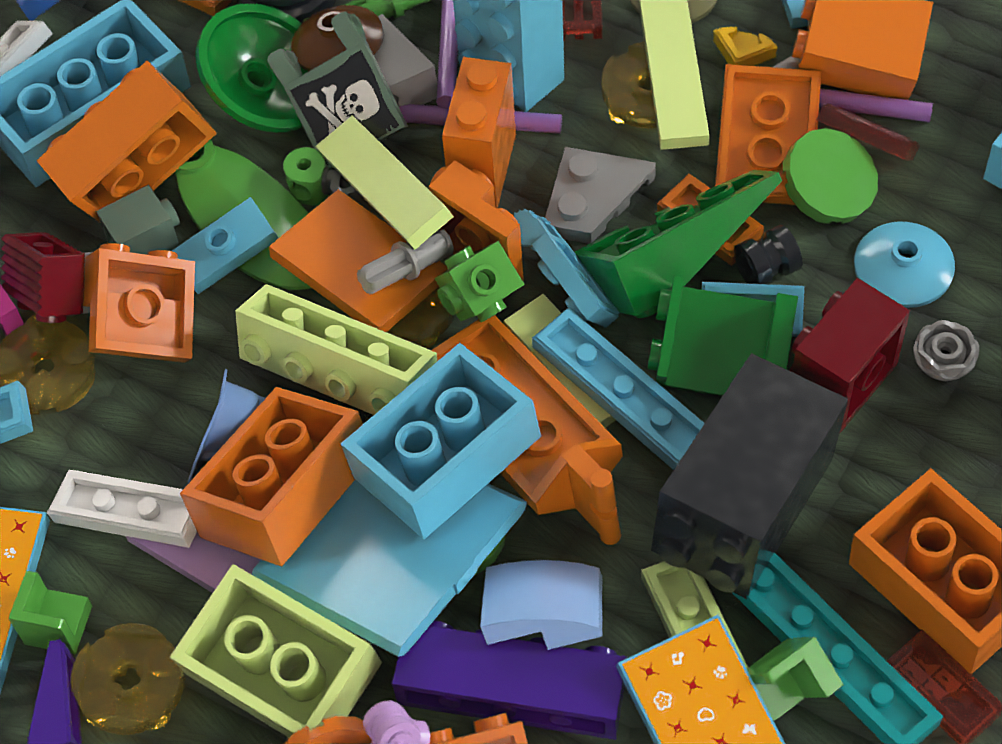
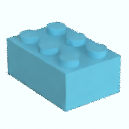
[341,343,541,540]

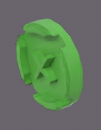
[783,128,878,224]

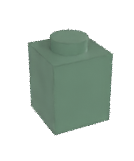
[96,185,180,255]

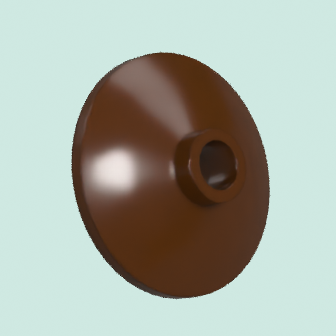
[291,5,384,72]

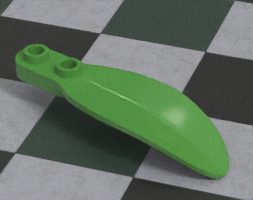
[173,139,311,290]

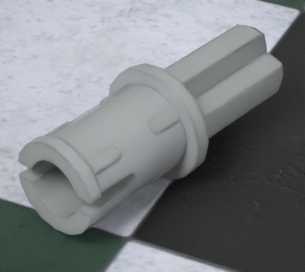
[357,229,453,294]

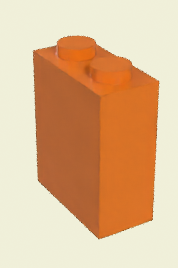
[791,0,933,100]
[442,57,516,209]

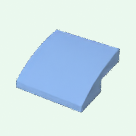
[480,560,602,650]

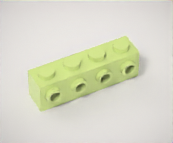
[235,284,437,415]

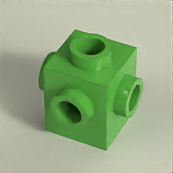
[434,241,525,323]

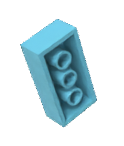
[0,0,191,187]
[453,0,564,112]

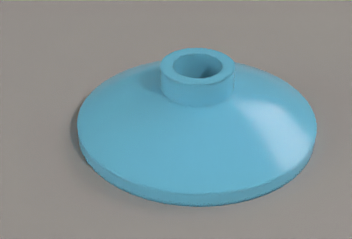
[854,222,955,308]

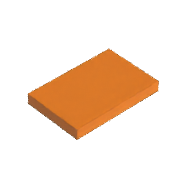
[715,64,821,205]
[269,189,448,332]

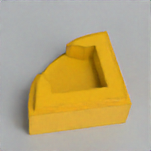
[713,27,777,66]

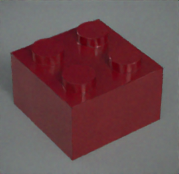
[789,278,910,434]

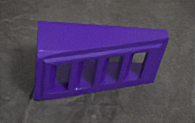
[27,639,82,744]

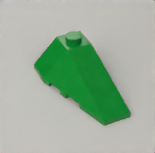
[574,170,782,318]

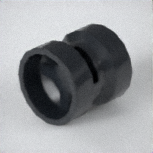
[734,224,803,284]

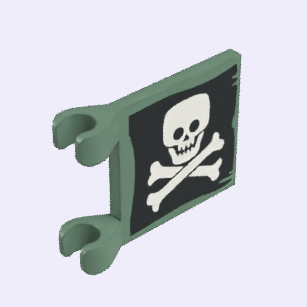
[268,11,408,170]

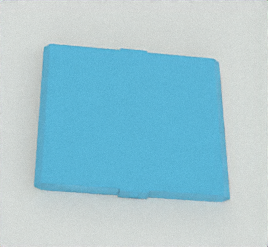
[252,480,527,657]

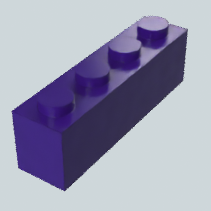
[392,620,627,740]

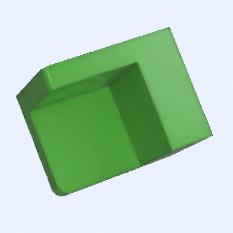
[8,571,92,655]
[747,637,844,721]

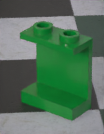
[647,275,798,397]

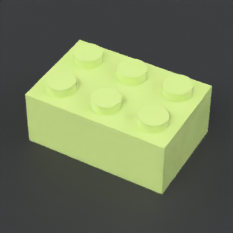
[170,564,382,738]

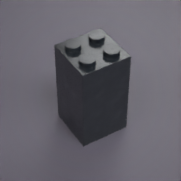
[651,353,849,599]

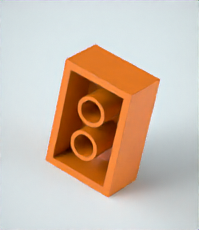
[36,60,217,222]
[180,387,363,567]
[849,468,1002,675]

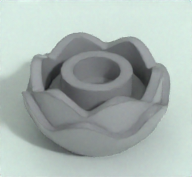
[913,320,979,381]

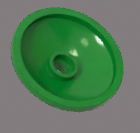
[195,4,308,132]

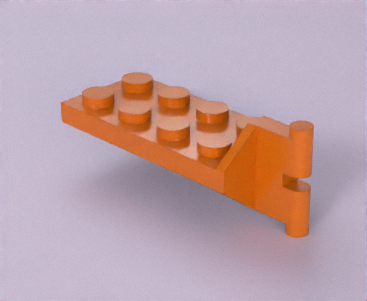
[431,315,623,545]

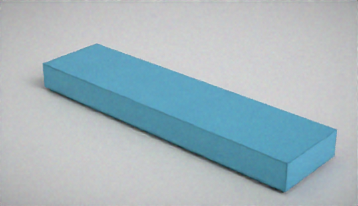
[532,307,705,470]

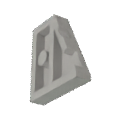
[545,147,656,244]

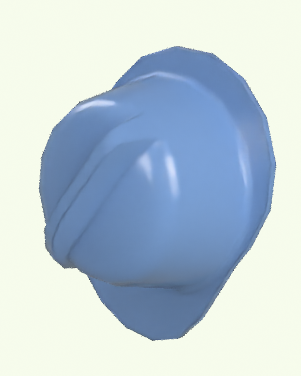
[188,369,265,484]

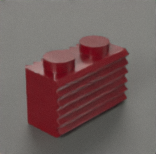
[0,232,85,323]

